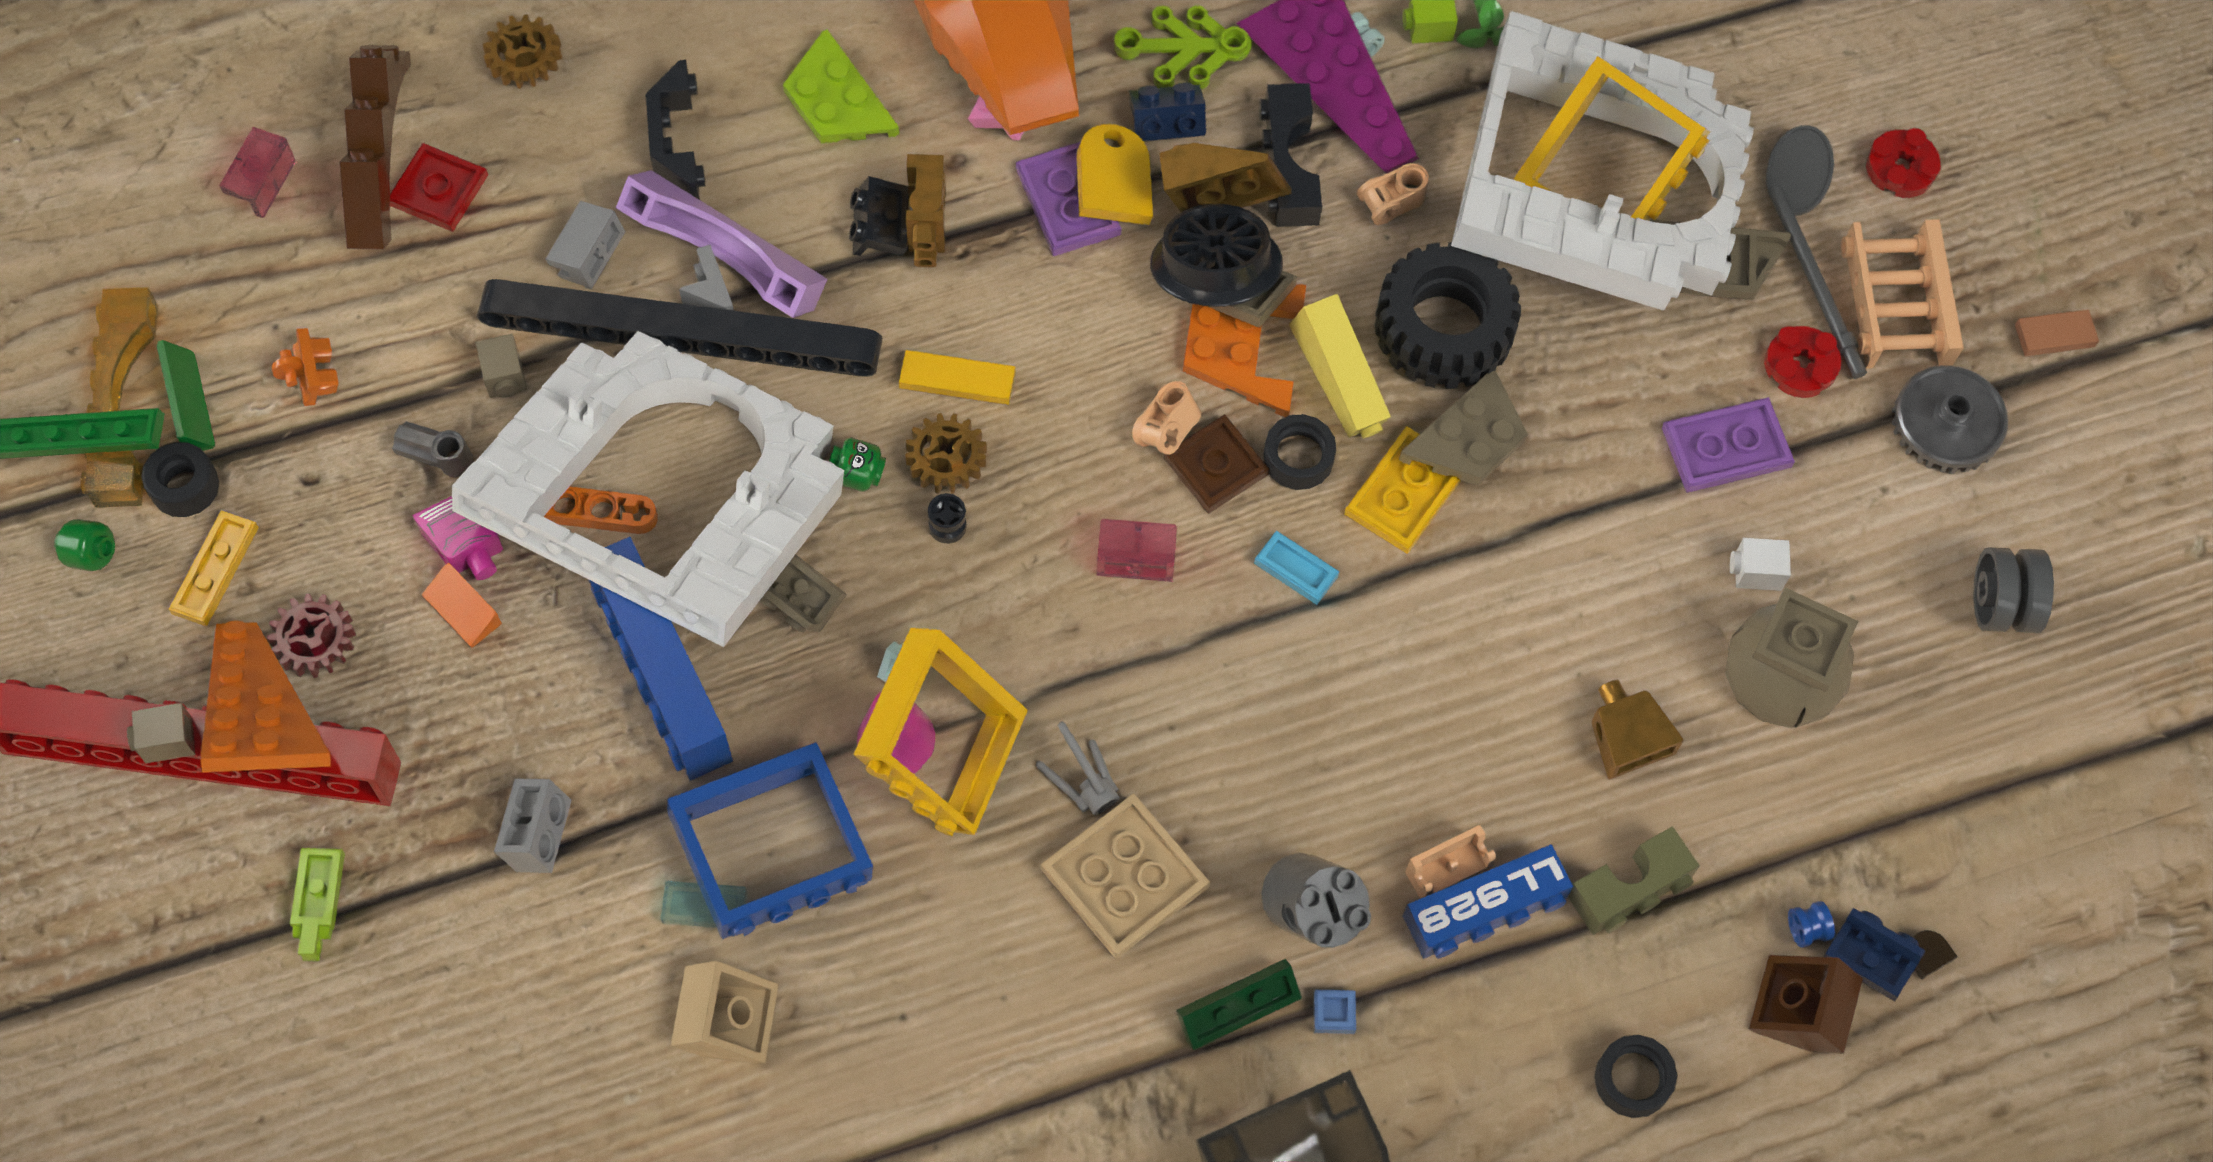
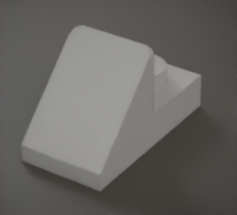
[679,245,734,311]

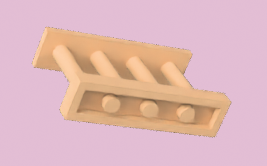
[1841,219,1964,368]

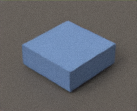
[1314,989,1356,1034]

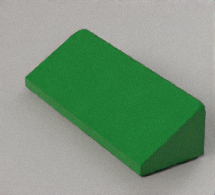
[156,340,215,451]

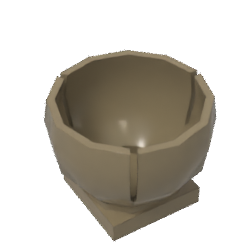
[1726,587,1859,728]

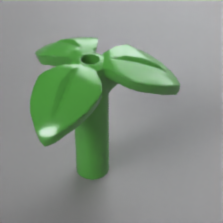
[1456,0,1504,48]

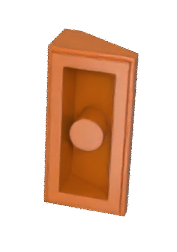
[422,563,502,648]

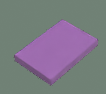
[1016,142,1121,257]
[1662,397,1795,493]

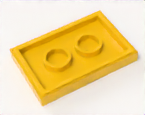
[1344,426,1461,554]

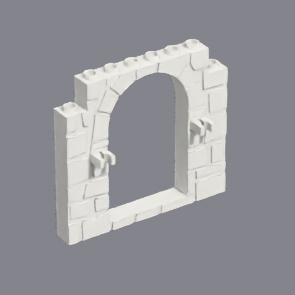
[1451,11,1754,311]
[452,331,844,647]

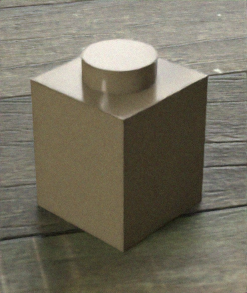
[476,333,527,398]
[127,703,195,763]

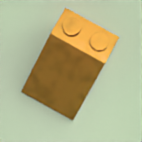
[1159,142,1292,212]

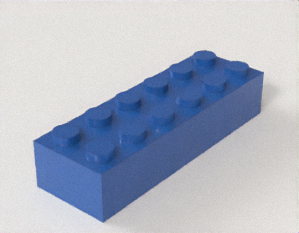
[588,537,733,781]

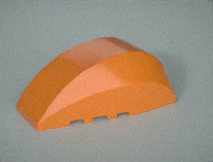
[914,0,1079,135]

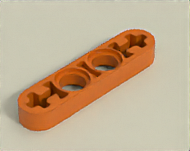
[544,486,658,534]

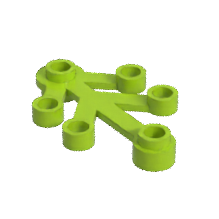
[1114,5,1252,89]

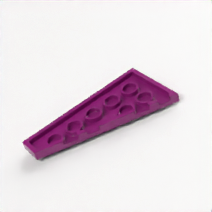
[1236,0,1420,174]

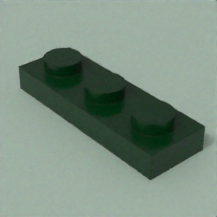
[1176,959,1302,1050]

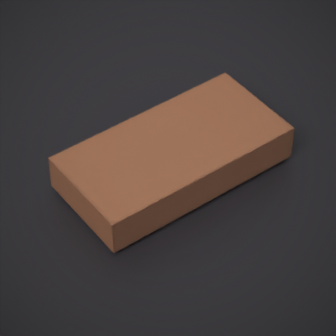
[2015,309,2099,356]

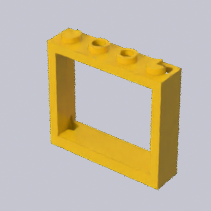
[1514,56,1711,221]
[853,628,1028,836]

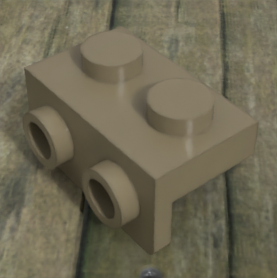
[760,554,847,633]

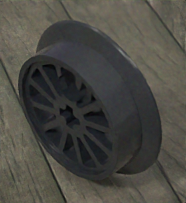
[1150,204,1283,307]

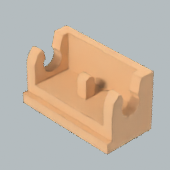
[1405,825,1496,899]

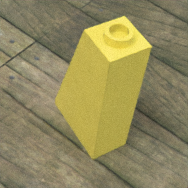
[1289,294,1391,439]

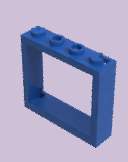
[667,742,873,939]

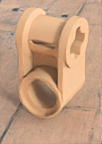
[1356,163,1429,225]
[1132,381,1201,455]

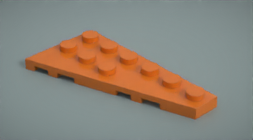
[201,621,331,772]

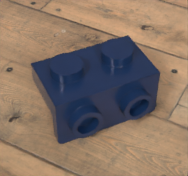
[1129,83,1206,141]
[1824,908,1925,1002]

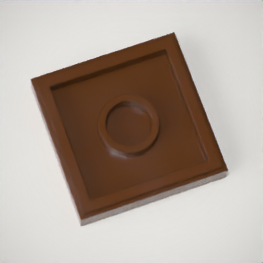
[1164,414,1270,514]

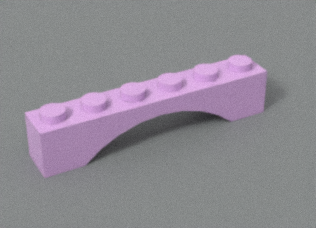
[616,170,827,318]

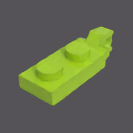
[290,848,345,961]

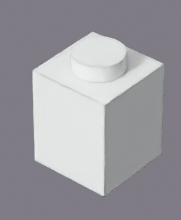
[1730,538,1791,591]

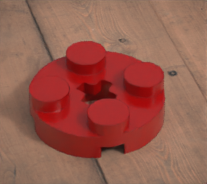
[1866,128,1941,198]
[1764,326,1841,398]

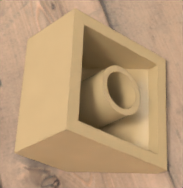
[671,961,779,1064]

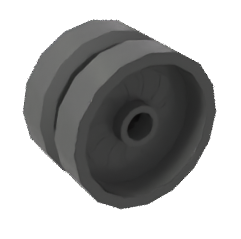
[1973,547,2054,633]

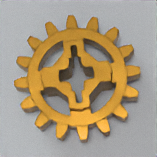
[482,14,563,89]
[905,413,987,494]

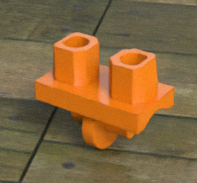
[271,328,338,406]

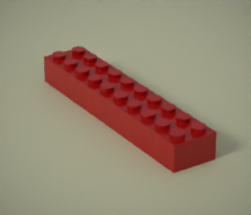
[0,679,402,807]

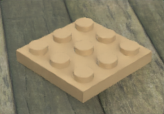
[1041,793,1210,960]

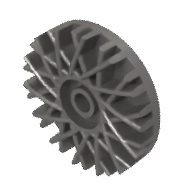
[1892,365,2008,474]

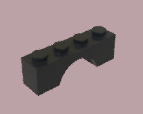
[1259,83,1322,227]

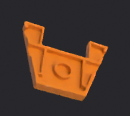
[1183,284,1306,417]

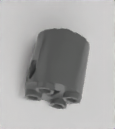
[1261,852,1371,948]

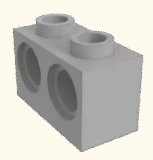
[494,779,572,873]

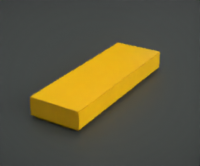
[899,350,1016,405]
[169,510,259,627]

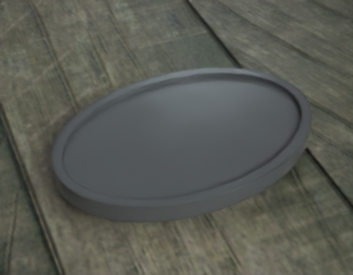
[1766,125,1834,216]

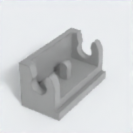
[546,201,625,290]

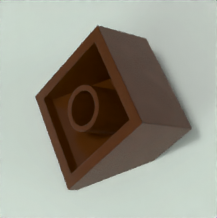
[1749,955,1863,1054]

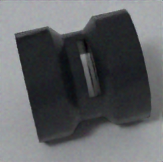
[928,493,967,544]

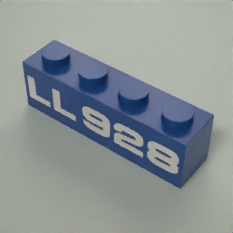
[1403,844,1573,959]

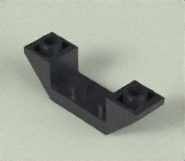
[645,60,706,200]

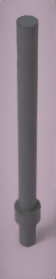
[1768,185,1867,379]

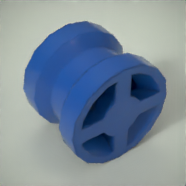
[1788,901,1835,948]

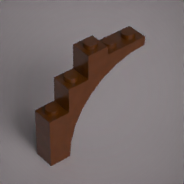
[340,45,411,249]

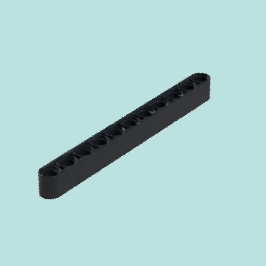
[477,279,883,377]

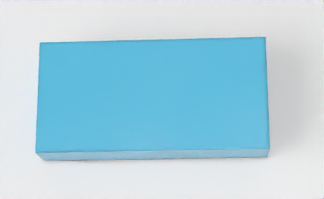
[1254,530,1339,605]

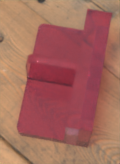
[219,127,296,218]
[1096,519,1177,582]

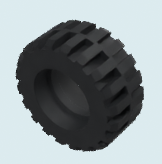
[1375,242,1521,389]

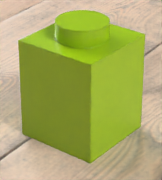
[1403,0,1458,44]

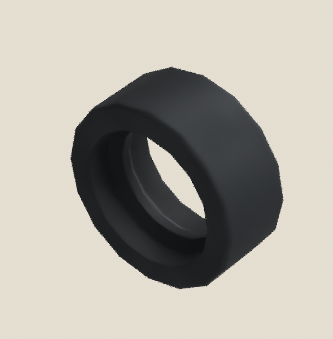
[1263,414,1337,490]
[1594,1034,1678,1118]

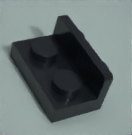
[849,176,909,256]

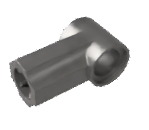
[392,421,474,477]

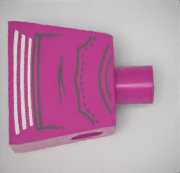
[412,496,503,580]

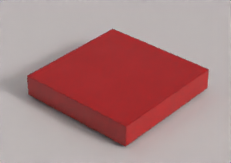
[390,143,488,232]

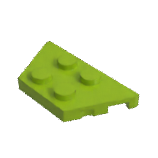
[783,29,899,144]

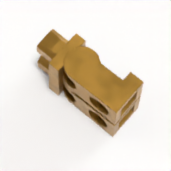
[906,154,946,267]

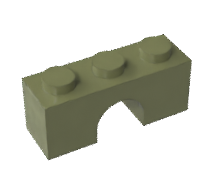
[1568,826,1700,935]

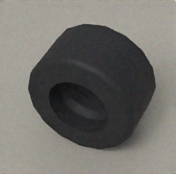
[141,442,219,517]

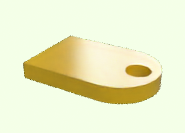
[1077,124,1153,225]

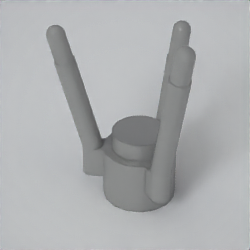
[1036,722,1120,815]

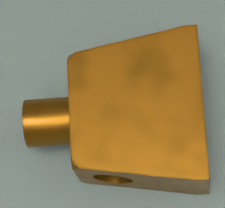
[1592,679,1684,780]

